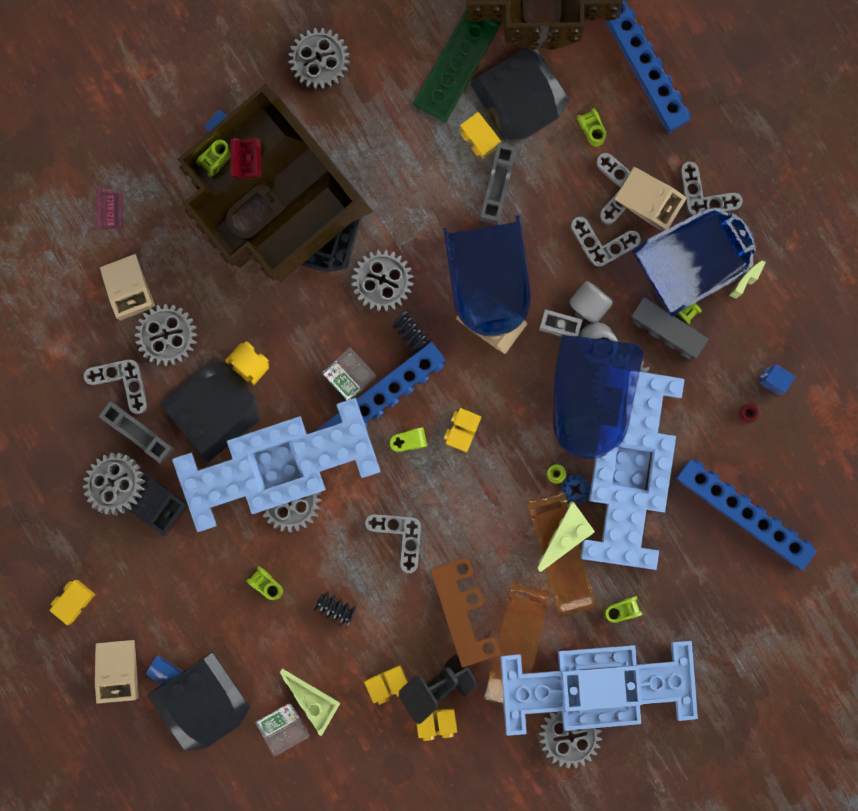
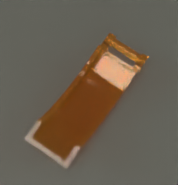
[527,490,597,618]
[484,581,550,704]

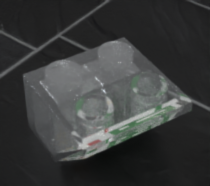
[322,347,377,400]
[255,703,310,757]

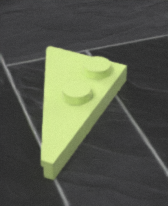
[537,501,595,572]
[280,669,340,736]

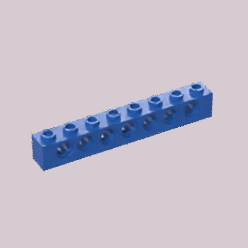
[604,0,691,134]
[315,342,446,432]
[675,459,817,570]

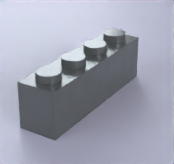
[630,298,709,360]

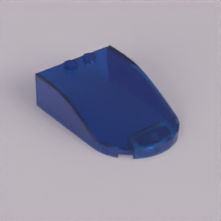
[632,208,756,317]
[443,215,532,337]
[553,334,644,459]

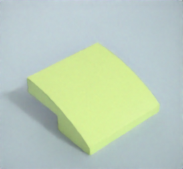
[729,261,766,299]

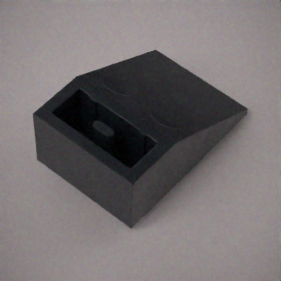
[128,471,188,536]

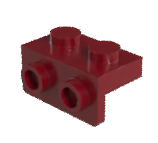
[229,138,261,180]

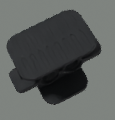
[399,654,477,724]

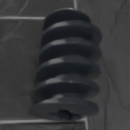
[392,309,433,353]
[313,591,356,629]

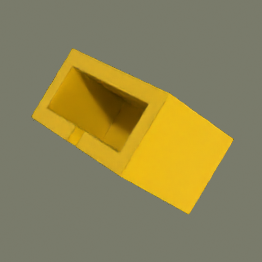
[459,112,501,159]
[444,408,481,453]
[49,580,96,625]
[364,665,408,705]
[417,708,457,741]

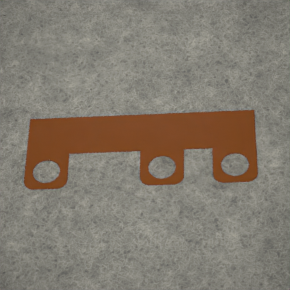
[430,558,500,668]

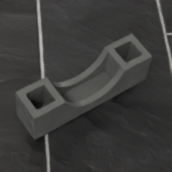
[480,143,517,225]
[98,401,175,464]

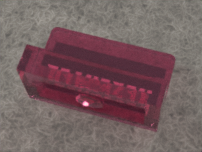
[96,188,123,229]

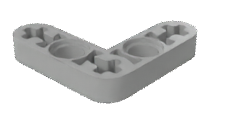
[596,153,630,225]
[680,162,743,217]
[571,217,641,268]
[84,360,147,414]
[365,514,421,573]

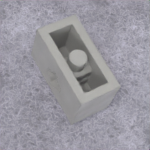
[539,309,582,341]

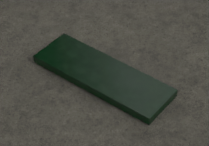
[413,10,501,123]

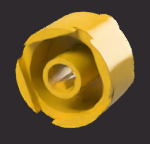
[225,341,269,386]

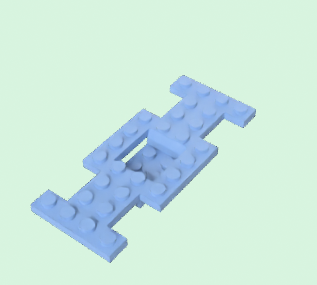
[580,367,684,570]
[172,398,380,532]
[500,641,698,736]

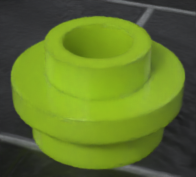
[547,464,566,484]

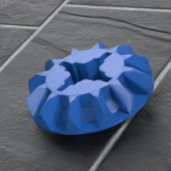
[560,474,591,505]

